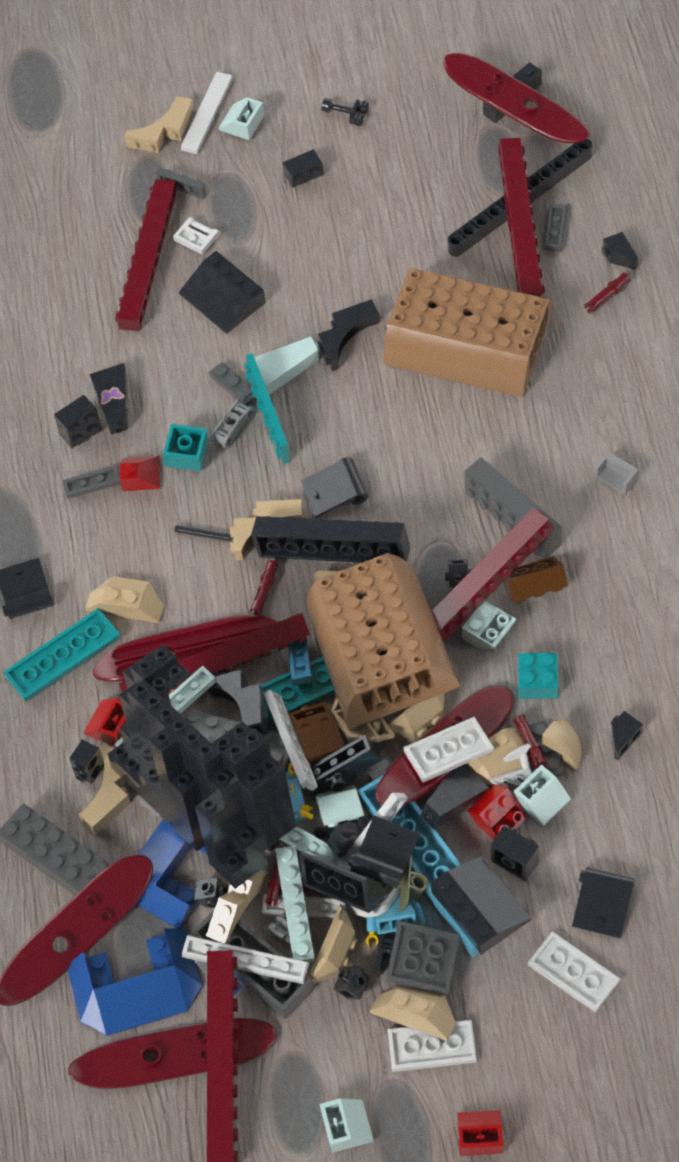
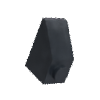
[601,232,638,270]
[611,711,643,761]

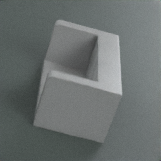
[594,451,639,495]

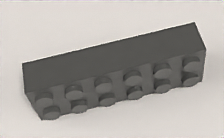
[465,457,562,559]
[0,803,110,895]
[191,909,313,1019]

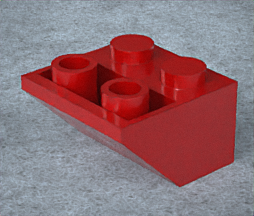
[83,698,126,747]
[467,784,528,840]
[457,1110,503,1156]

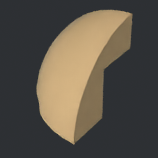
[542,718,582,771]

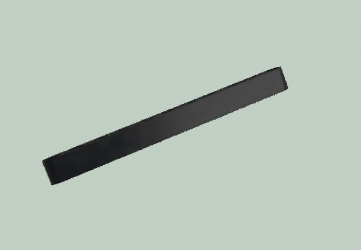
[448,139,592,257]

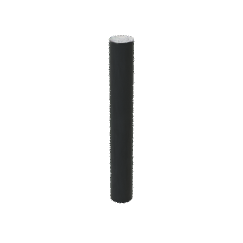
[174,525,231,541]

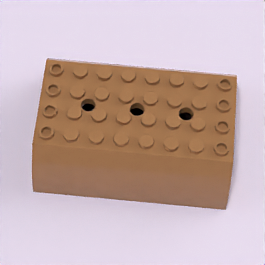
[383,267,553,397]
[307,553,461,730]

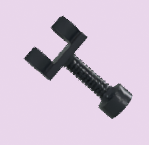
[321,98,369,126]

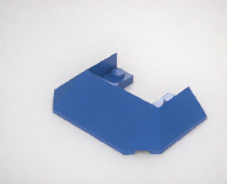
[136,819,207,929]
[68,928,202,1036]

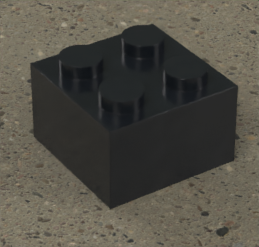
[54,395,102,449]
[491,826,539,882]

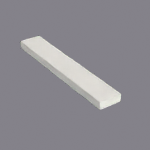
[181,72,233,154]
[264,690,318,791]
[182,935,309,984]

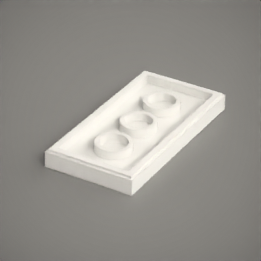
[403,717,494,782]
[528,931,621,1013]
[387,1020,477,1072]

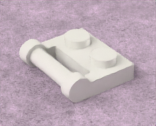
[173,217,220,255]

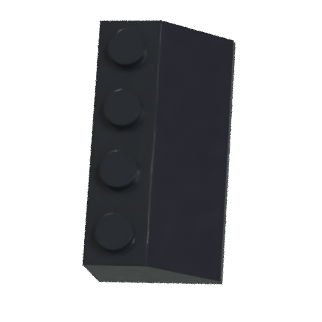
[300,851,384,913]

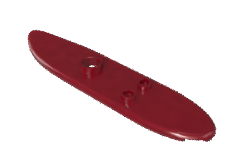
[443,53,590,143]
[93,615,277,682]
[375,686,514,805]
[0,855,153,1006]
[68,1018,277,1089]

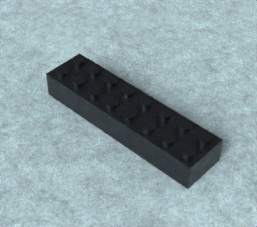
[251,516,410,563]

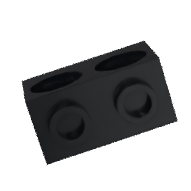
[69,739,104,784]

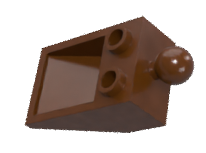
[289,702,345,762]

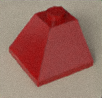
[120,456,160,491]

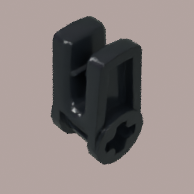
[375,936,394,976]

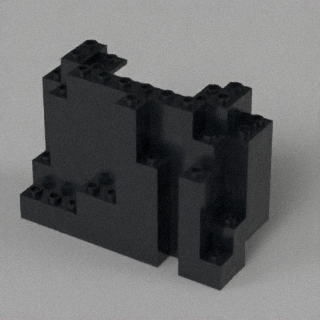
[107,645,296,889]

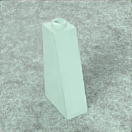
[254,337,320,395]

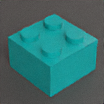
[163,424,209,471]
[518,653,558,699]

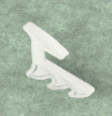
[489,744,532,787]

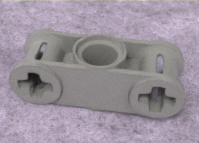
[210,399,255,449]

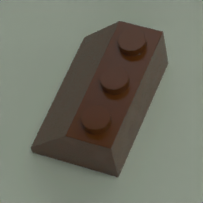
[503,556,568,603]

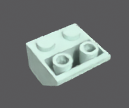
[219,97,264,140]
[462,601,516,649]
[514,765,571,827]
[315,785,364,827]
[320,1098,374,1153]

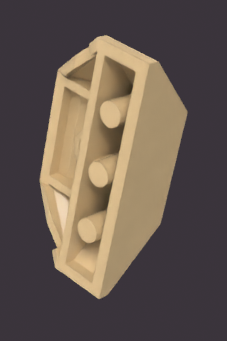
[85,576,164,623]
[386,693,445,742]
[331,698,395,742]
[465,727,529,786]
[308,904,357,985]
[370,985,456,1041]

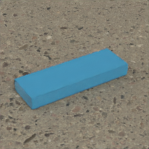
[288,640,312,685]

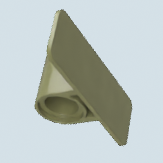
[399,855,428,912]

